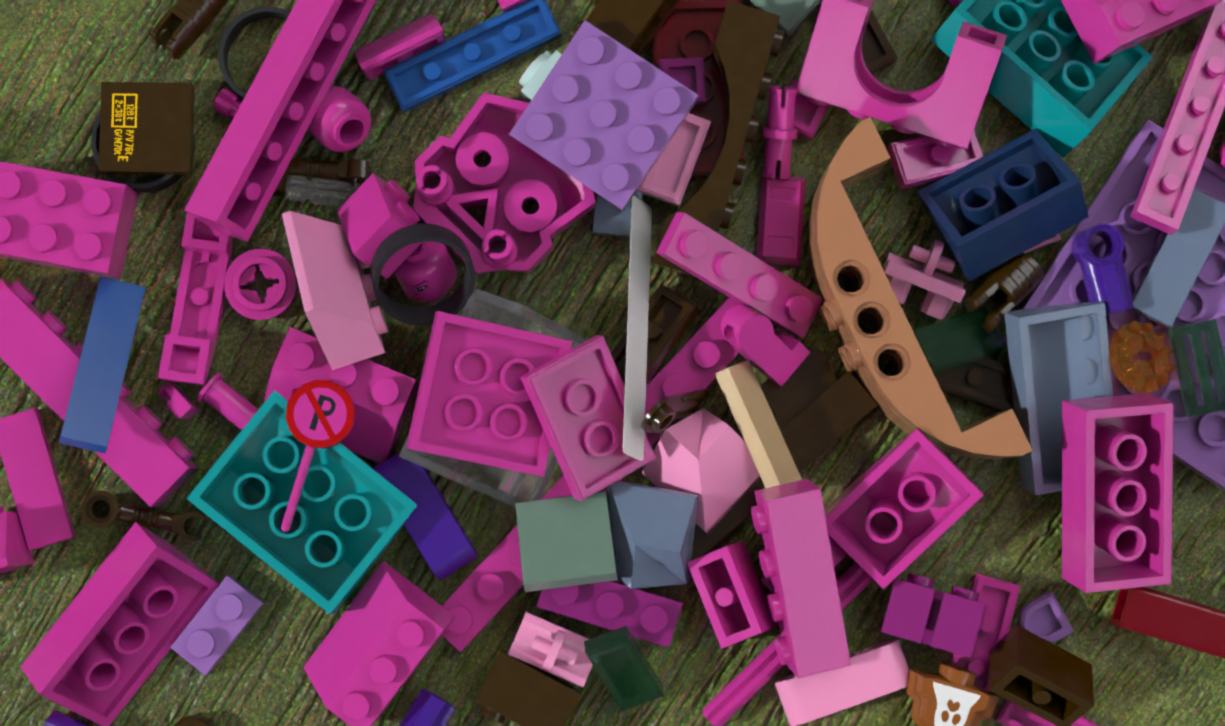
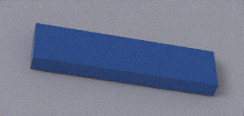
[383,0,562,114]
[59,276,145,453]

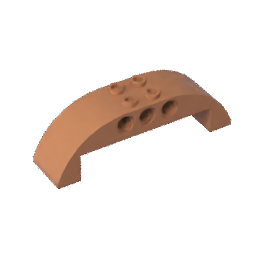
[808,117,1033,459]

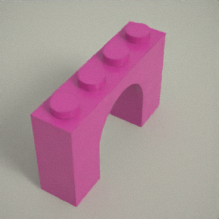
[797,0,1007,149]

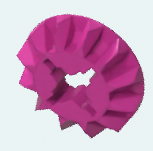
[224,249,297,320]

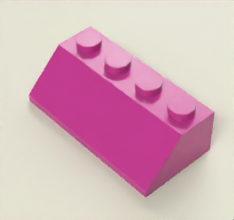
[20,522,220,726]

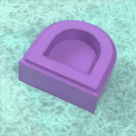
[1018,591,1074,643]

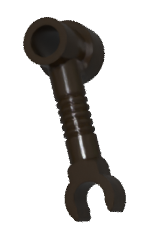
[272,158,372,196]
[81,491,207,541]

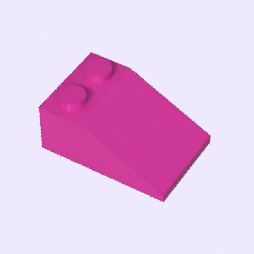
[824,427,984,589]

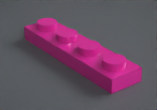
[656,212,823,338]

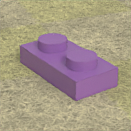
[170,575,265,676]

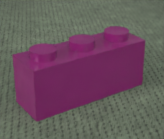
[537,581,683,648]

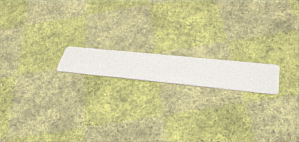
[623,196,652,461]

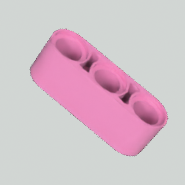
[774,639,910,726]

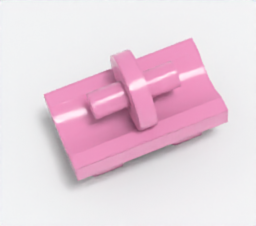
[884,239,966,320]
[508,611,602,688]

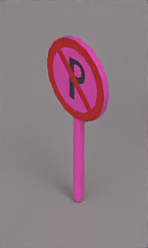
[281,380,355,532]

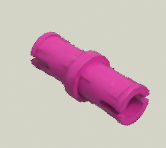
[761,86,798,179]

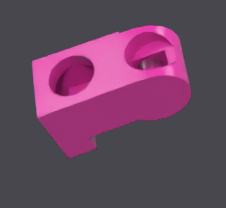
[721,304,810,387]

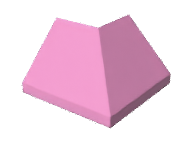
[642,408,761,534]

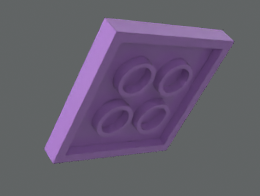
[509,20,699,211]

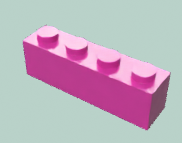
[751,478,851,678]

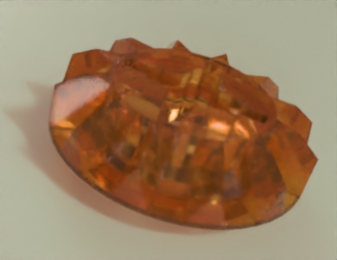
[1109,321,1176,394]

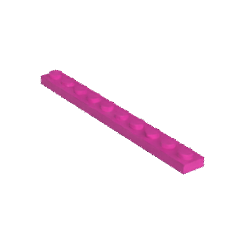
[442,297,742,652]

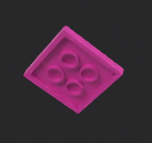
[406,311,573,477]

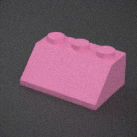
[282,211,388,370]

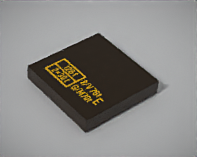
[99,82,195,175]

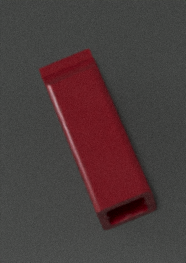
[1110,587,1225,659]

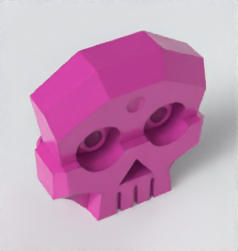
[413,92,596,275]

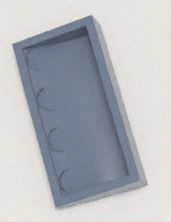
[1004,301,1113,495]

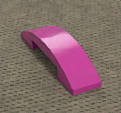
[158,213,233,385]

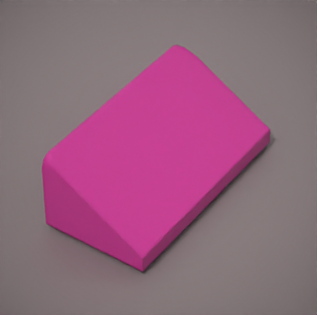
[354,14,446,80]

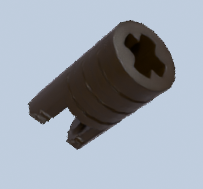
[149,0,229,60]
[963,253,1044,333]

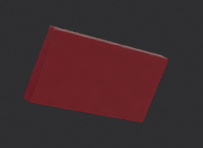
[652,0,744,178]

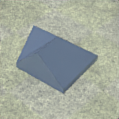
[607,480,699,589]

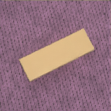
[715,360,802,488]

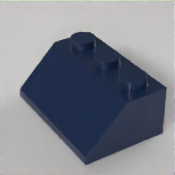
[917,128,1089,281]

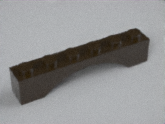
[651,1,785,280]

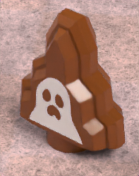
[906,662,1000,726]

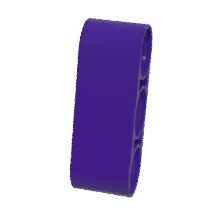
[373,448,479,581]

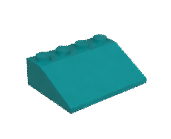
[930,0,1153,158]
[186,390,418,614]

